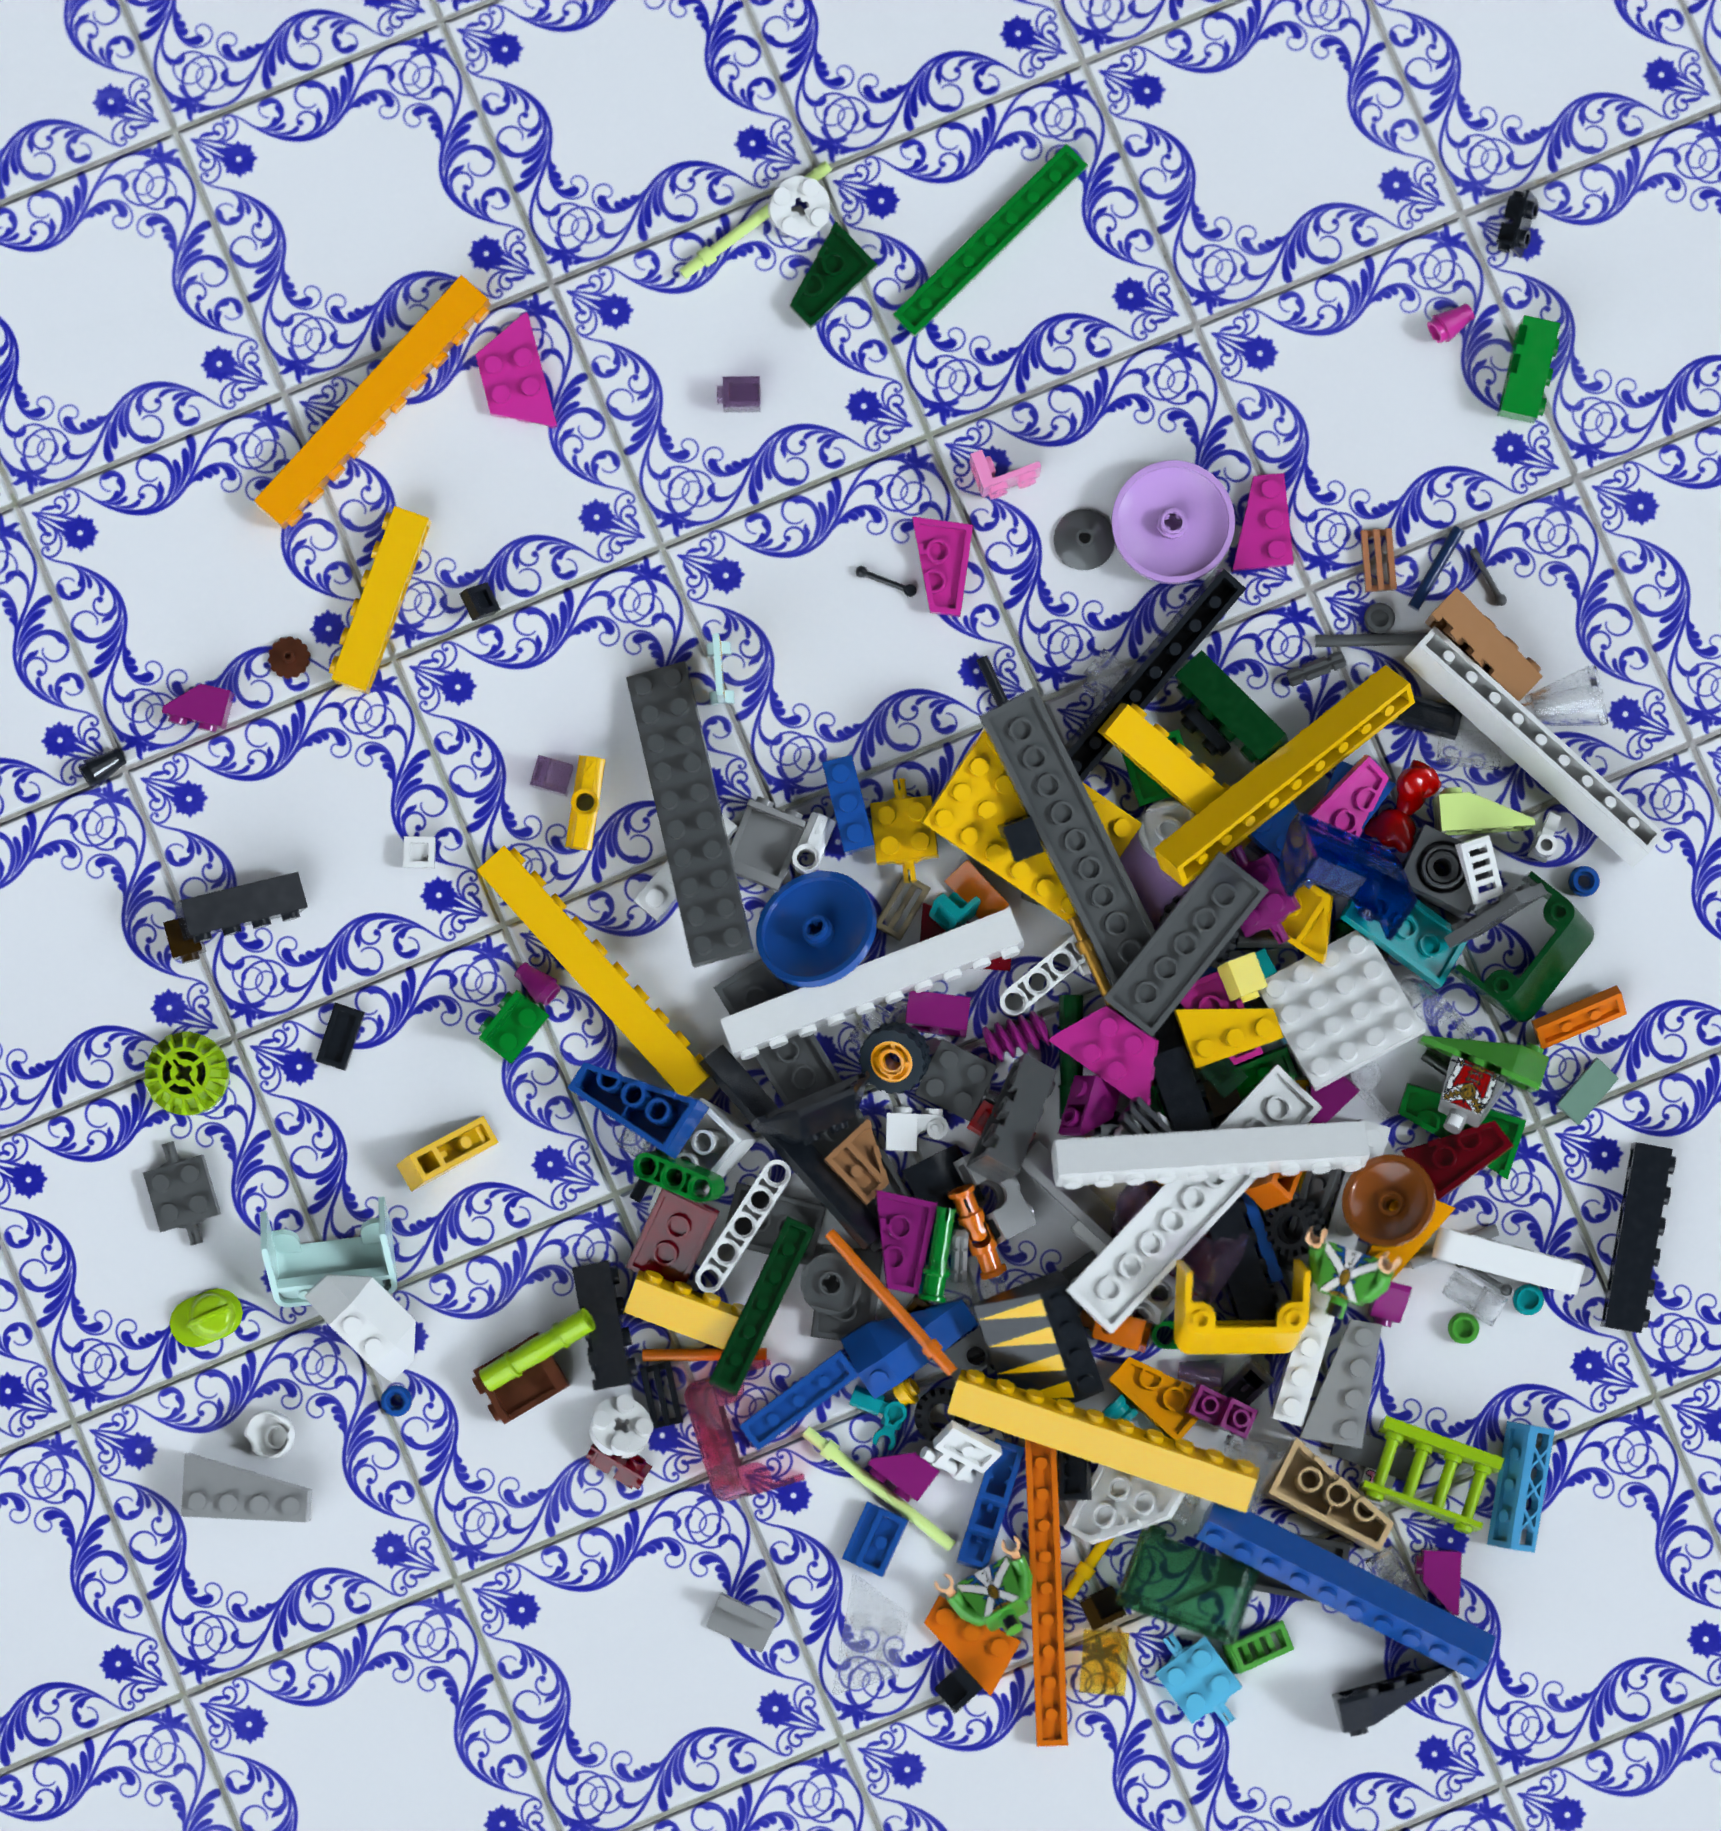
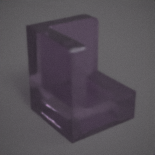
[530,755,574,797]

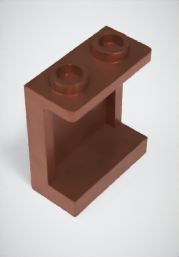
[472,1332,571,1424]

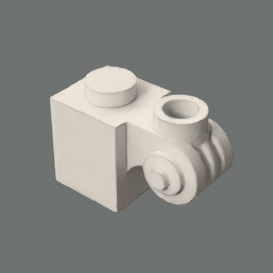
[886,1107,949,1152]

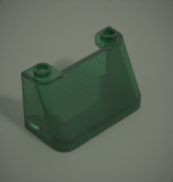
[1115,1525,1260,1644]

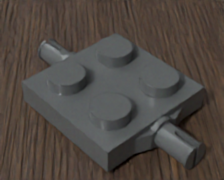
[915,1038,999,1122]
[143,1141,221,1246]

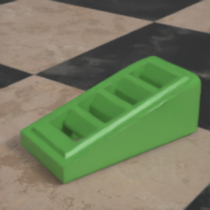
[1222,1620,1294,1674]

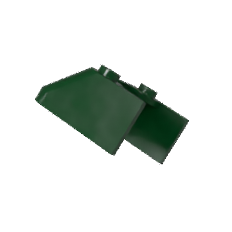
[1451,871,1594,1023]

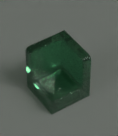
[1198,1058,1248,1099]

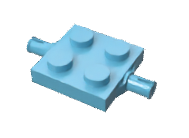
[1155,1632,1243,1726]

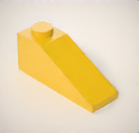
[396,1116,499,1192]

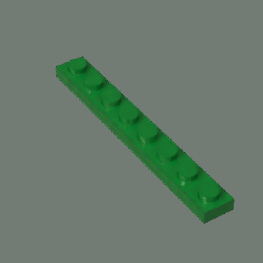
[893,144,1088,338]

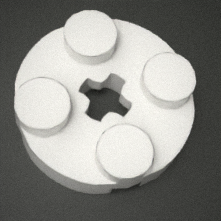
[768,176,830,238]
[589,1394,654,1458]

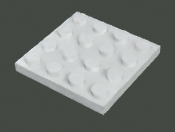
[1258,930,1425,1092]

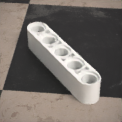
[999,934,1086,1017]
[695,1160,791,1293]
[1431,1226,1585,1295]

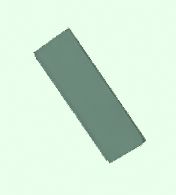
[1555,1058,1619,1126]

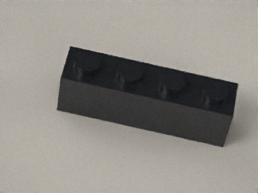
[174,872,308,944]

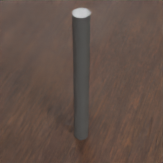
[1315,633,1428,647]

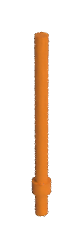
[825,1228,958,1377]

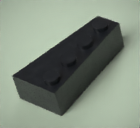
[572,1260,638,1391]

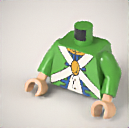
[1305,1226,1401,1320]
[934,1535,1033,1636]

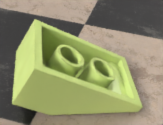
[1432,787,1535,836]

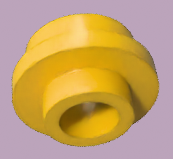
[892,1378,920,1406]

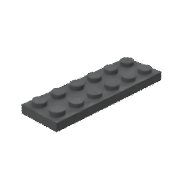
[1103,851,1269,1037]

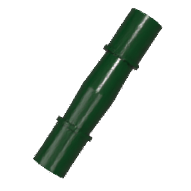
[1057,995,1084,1119]

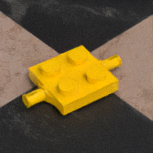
[870,778,939,883]

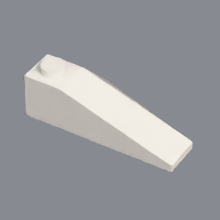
[648,1098,758,1213]

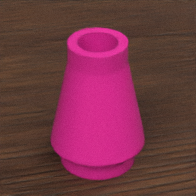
[1427,303,1475,343]

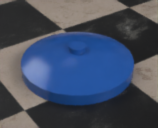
[756,871,877,988]

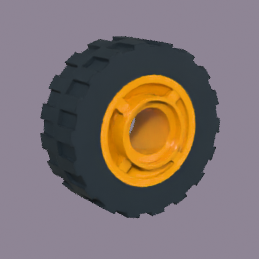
[859,1022,931,1094]

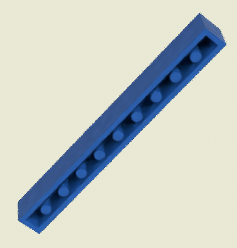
[1196,1502,1496,1681]

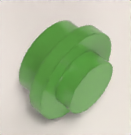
[1448,1313,1479,1344]

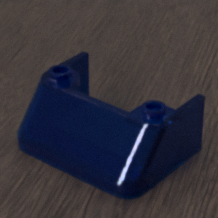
[1277,812,1418,941]

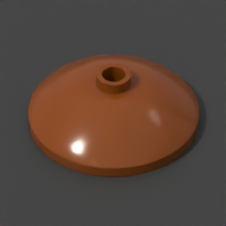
[1342,1154,1435,1247]

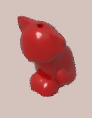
[1364,760,1442,853]

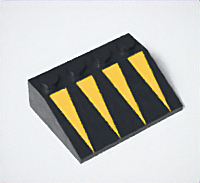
[972,1270,1105,1403]

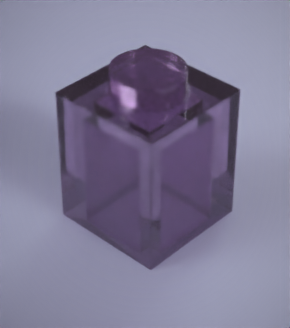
[717,376,761,412]

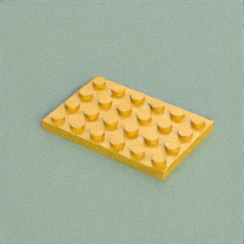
[921,728,1142,925]

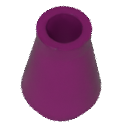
[514,962,561,1006]

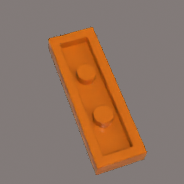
[1531,985,1627,1049]

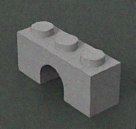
[953,1152,1037,1245]

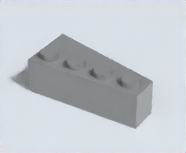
[1299,1319,1382,1449]
[181,1453,312,1522]

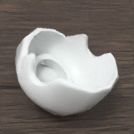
[245,1410,295,1459]

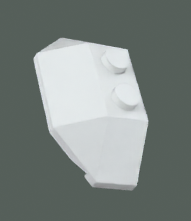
[304,1274,416,1383]

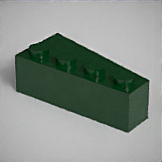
[1175,650,1289,766]

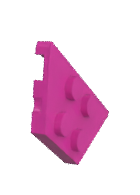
[475,312,557,428]
[1049,1006,1159,1106]

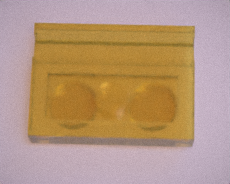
[1079,1629,1129,1696]

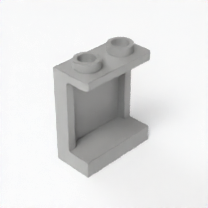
[730,796,807,891]

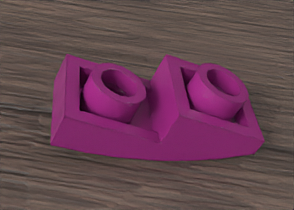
[1185,1384,1258,1439]

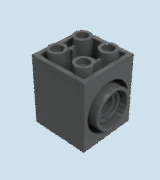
[1394,824,1490,917]

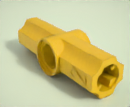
[565,755,606,851]

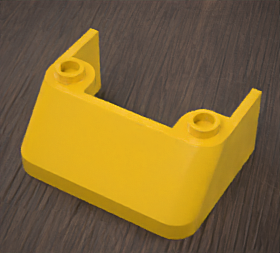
[1174,1259,1311,1354]

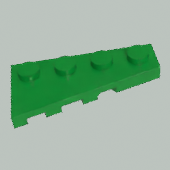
[1398,1082,1526,1180]

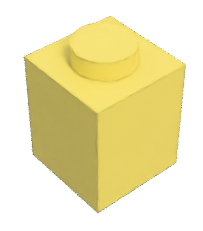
[1217,952,1268,1003]

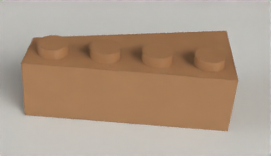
[1425,587,1543,701]

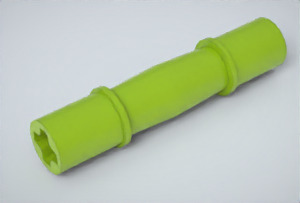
[479,1308,596,1391]

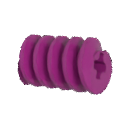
[982,1010,1051,1063]

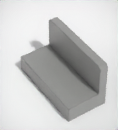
[706,1592,778,1652]

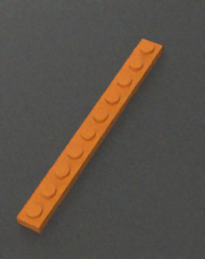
[1025,1439,1068,1747]

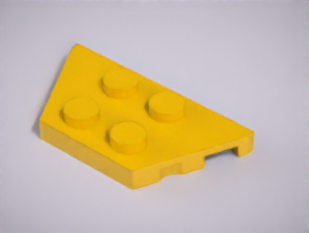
[1269,863,1334,964]

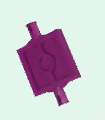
[1229,846,1301,945]

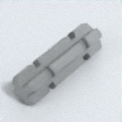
[950,1229,969,1283]

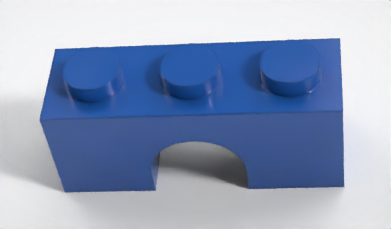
[822,755,875,855]

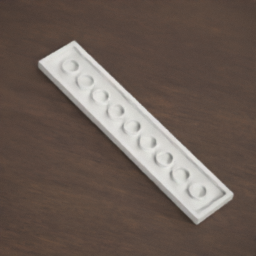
[1066,1064,1322,1334]

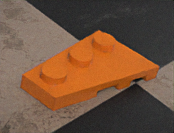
[924,1595,1021,1696]

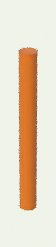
[642,1348,767,1362]

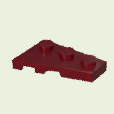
[1401,1120,1514,1201]

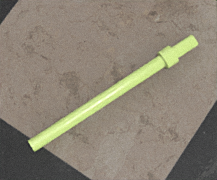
[679,161,832,279]
[801,1426,956,1551]

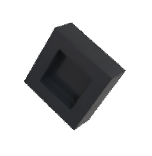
[459,582,501,621]

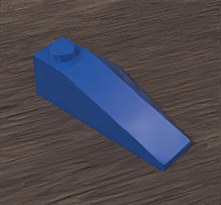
[841,1298,979,1399]

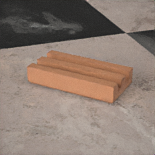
[1360,528,1397,593]

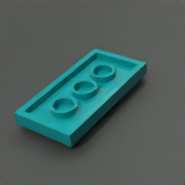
[1339,866,1468,989]

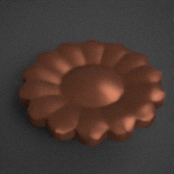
[268,636,311,679]

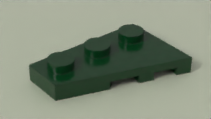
[790,221,877,329]

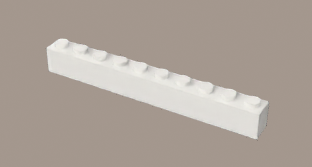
[1403,626,1665,868]
[720,908,1024,1060]
[1269,1119,1391,1427]
[1051,1121,1370,1189]

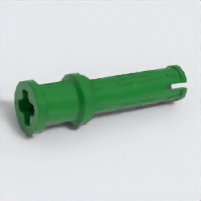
[918,1207,956,1303]

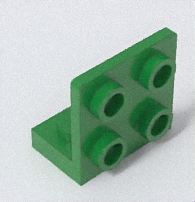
[478,990,550,1064]

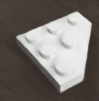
[1064,1464,1186,1545]

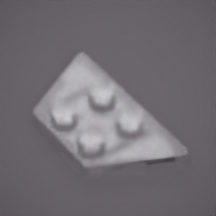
[832,1574,909,1695]

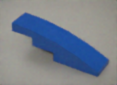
[956,1438,1025,1570]

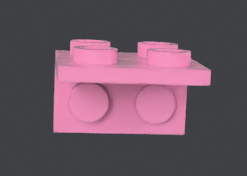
[969,450,1041,500]

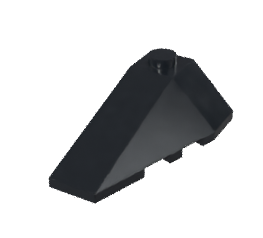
[1331,1664,1455,1737]

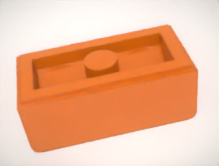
[944,859,1009,919]

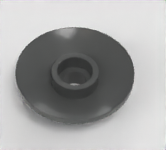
[1054,509,1115,570]

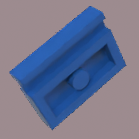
[841,1501,909,1578]

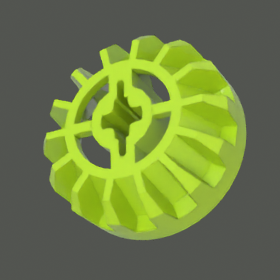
[144,1031,230,1116]

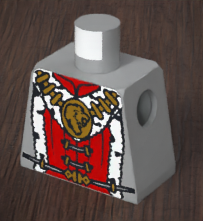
[1438,1055,1507,1134]

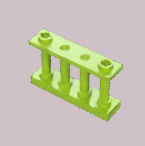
[1358,1415,1504,1535]

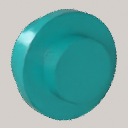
[1512,1284,1544,1315]

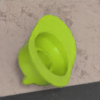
[170,1288,243,1348]

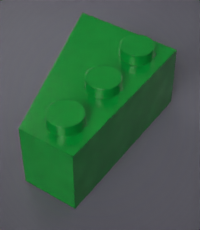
[1497,315,1561,423]

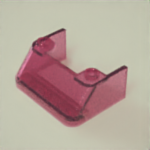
[684,1359,806,1501]

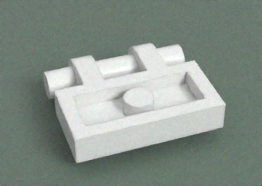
[920,1420,1002,1483]

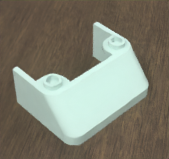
[260,1196,397,1308]

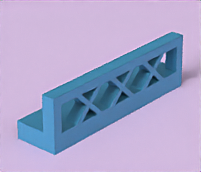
[1487,1421,1555,1553]

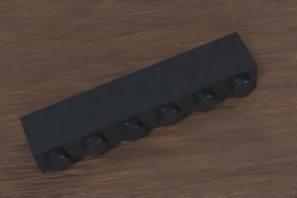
[1600,1142,1676,1333]

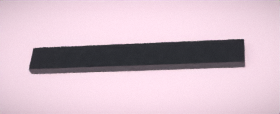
[699,1044,880,1250]

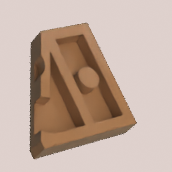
[823,1119,889,1205]

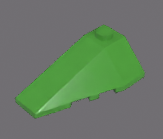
[1417,1036,1549,1093]

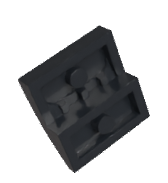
[902,1144,985,1225]

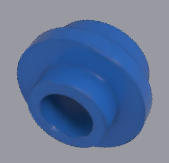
[1568,866,1600,897]
[381,1385,412,1417]

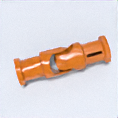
[947,1184,1007,1280]

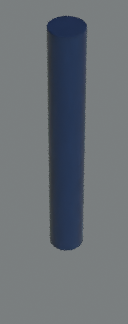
[1408,526,1465,611]

